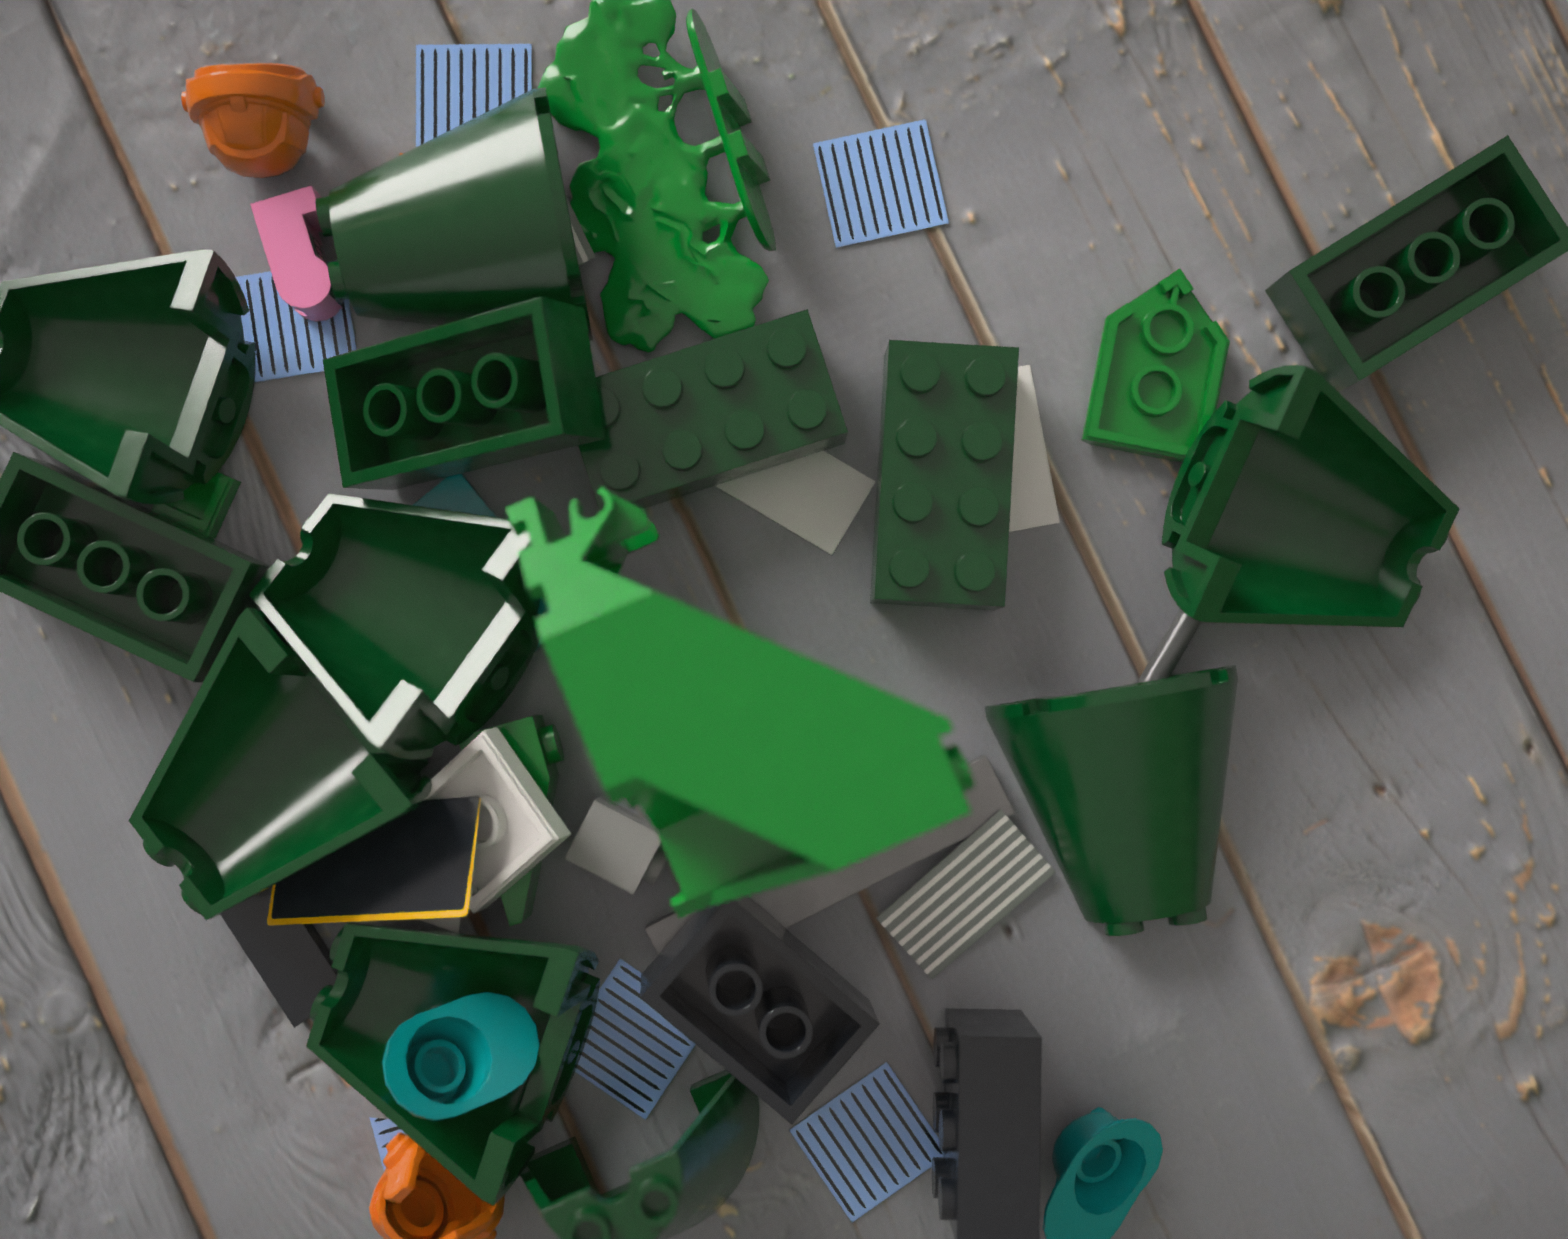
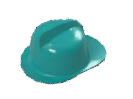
[382,992,539,1121]
[1042,1107,1163,1239]

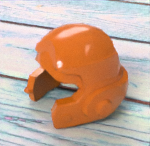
[181,63,325,178]
[369,1132,505,1239]

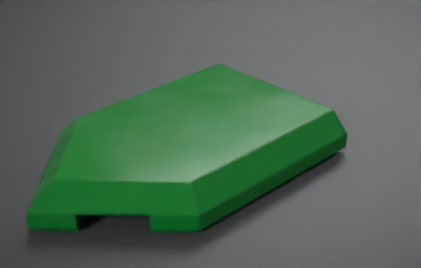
[1081,268,1230,463]

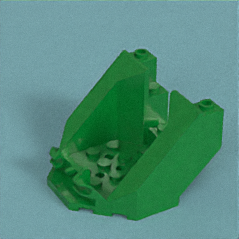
[506,488,976,919]

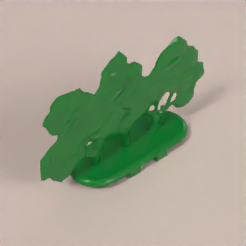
[538,0,776,352]

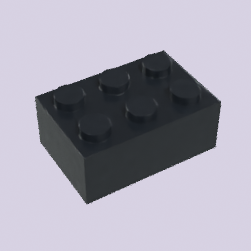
[640,896,880,1125]
[932,1008,1042,1239]

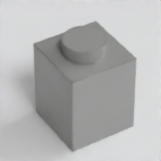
[564,796,668,895]

